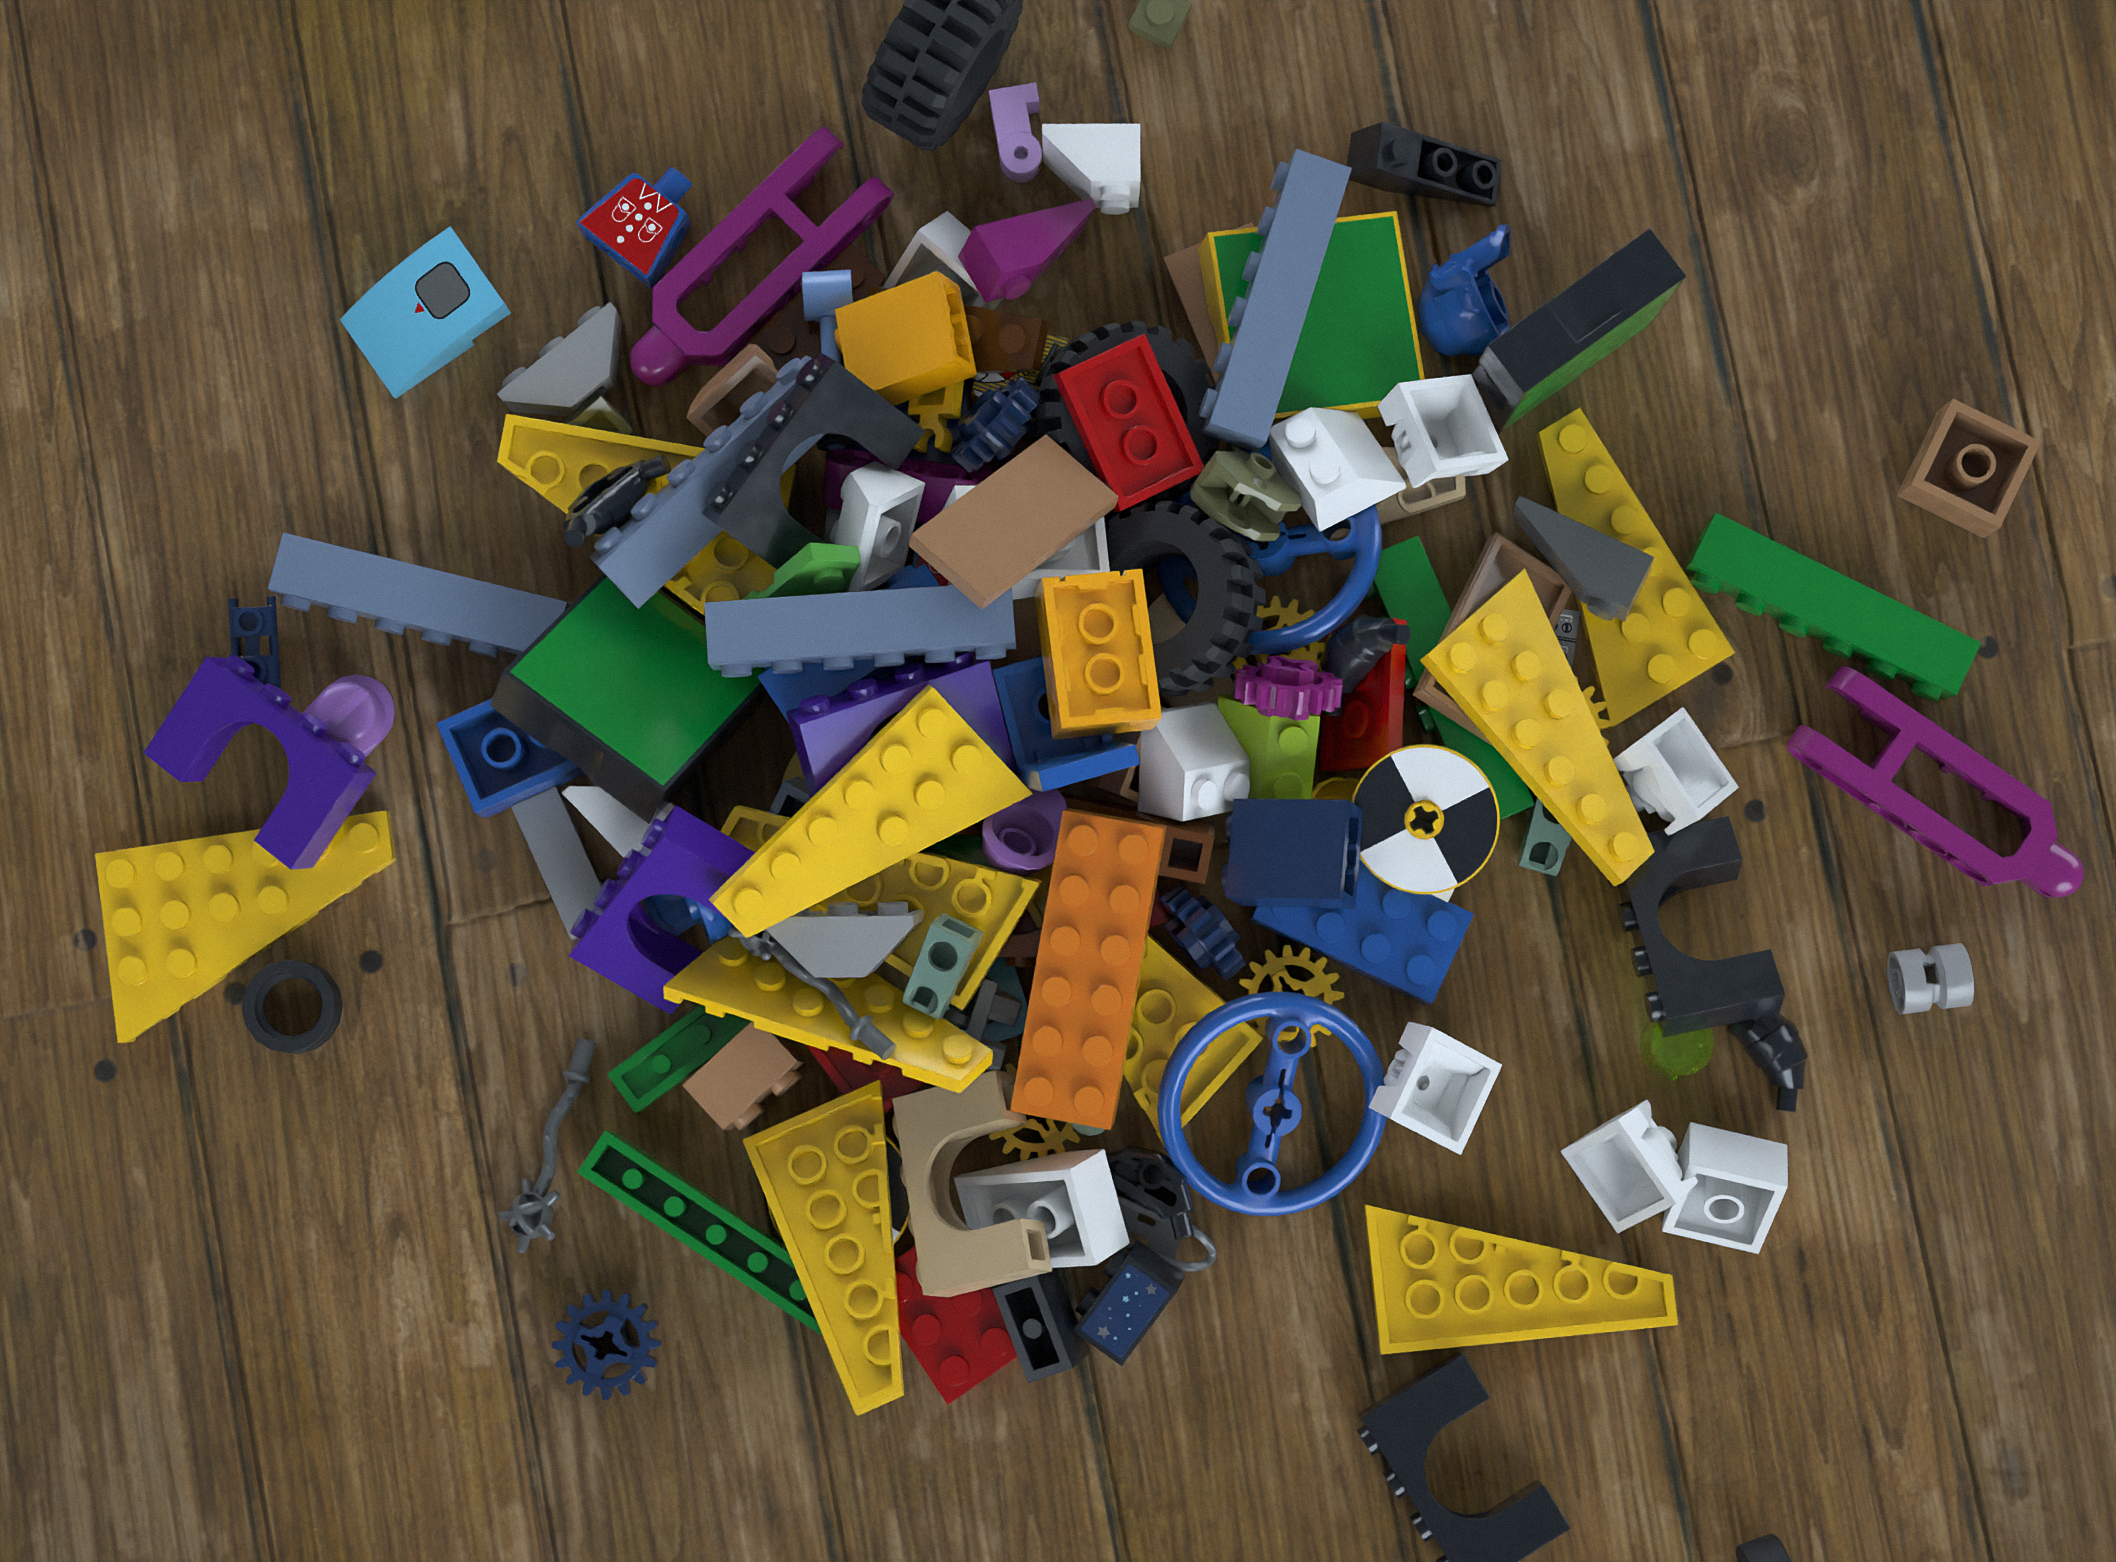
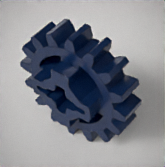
[949,376,1040,473]
[1159,883,1246,981]
[552,1289,662,1400]

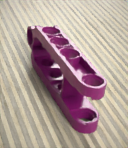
[630,126,895,388]
[1785,666,2084,898]

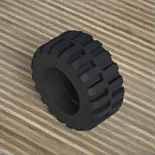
[861,0,1023,150]
[1028,321,1221,513]
[1105,500,1266,697]

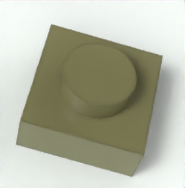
[1128,0,1192,50]
[562,392,633,435]

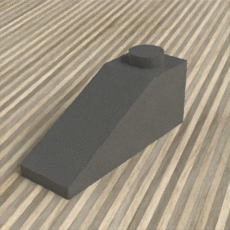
[1513,495,1654,622]

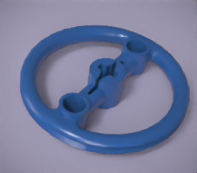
[1157,438,1382,655]
[1157,991,1386,1216]

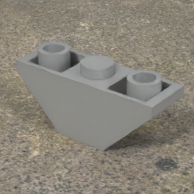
[497,302,622,416]
[766,902,923,978]

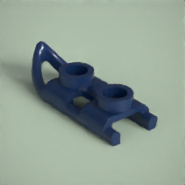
[228,596,281,724]

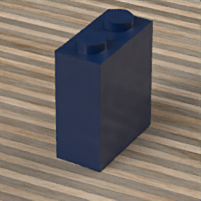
[1221,799,1363,909]

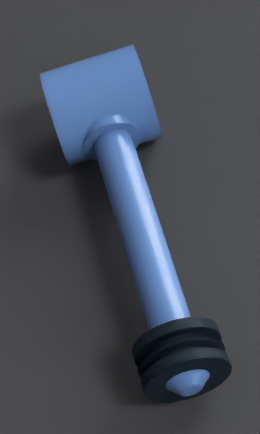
[802,270,856,452]

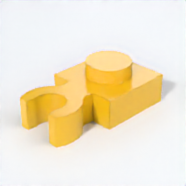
[908,380,964,453]

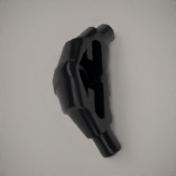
[563,455,671,547]
[1319,615,1411,717]
[1726,1013,1808,1112]
[1105,1145,1195,1241]

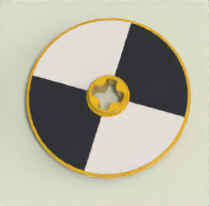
[1351,744,1500,894]

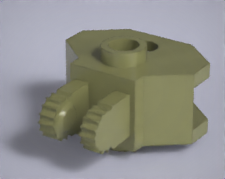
[1190,443,1302,541]

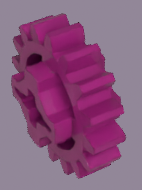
[1233,656,1343,721]

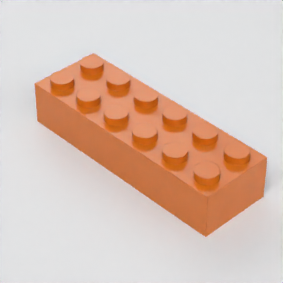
[1010,808,1167,1130]

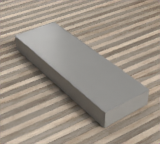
[511,786,602,940]

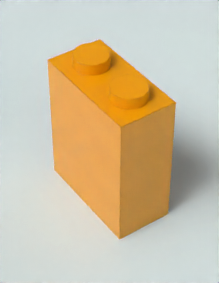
[834,271,977,406]

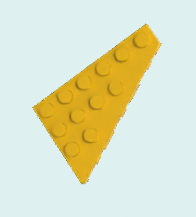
[497,414,797,616]
[95,810,396,1043]

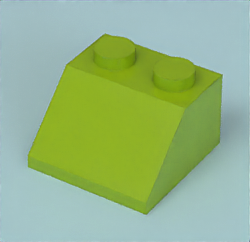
[1217,694,1320,799]

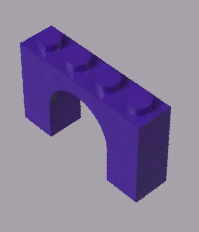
[786,651,1017,799]
[143,655,377,870]
[569,805,755,1015]

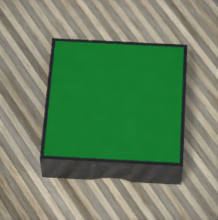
[1471,228,1686,434]
[490,574,767,824]

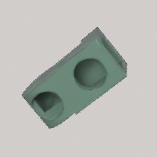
[1517,793,1572,877]
[903,912,984,1020]

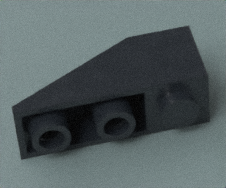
[1347,122,1502,207]

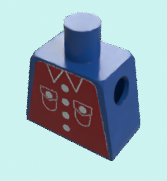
[576,166,692,290]

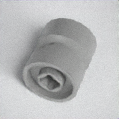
[1887,943,1974,1015]

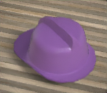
[302,674,395,757]
[982,788,1067,877]

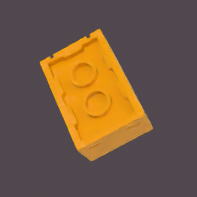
[1034,569,1162,740]

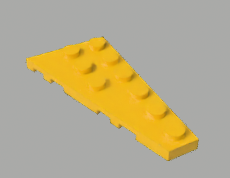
[1027,861,1264,1148]
[663,936,993,1093]
[742,1080,904,1416]
[1363,1204,1678,1355]

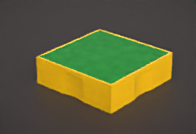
[1198,211,1425,427]

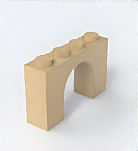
[892,1070,1052,1297]

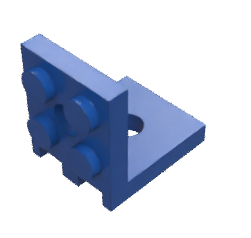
[991,655,1140,792]

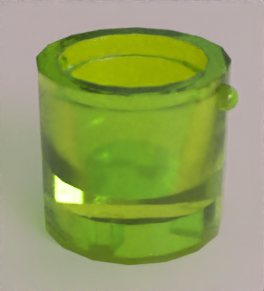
[1640,1021,1715,1081]

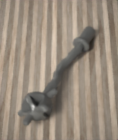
[728,927,896,1060]
[499,1038,596,1254]

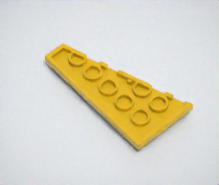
[1536,407,1735,730]
[1420,568,1655,887]
[708,685,1033,938]
[720,805,1043,1010]

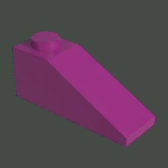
[958,198,1097,303]

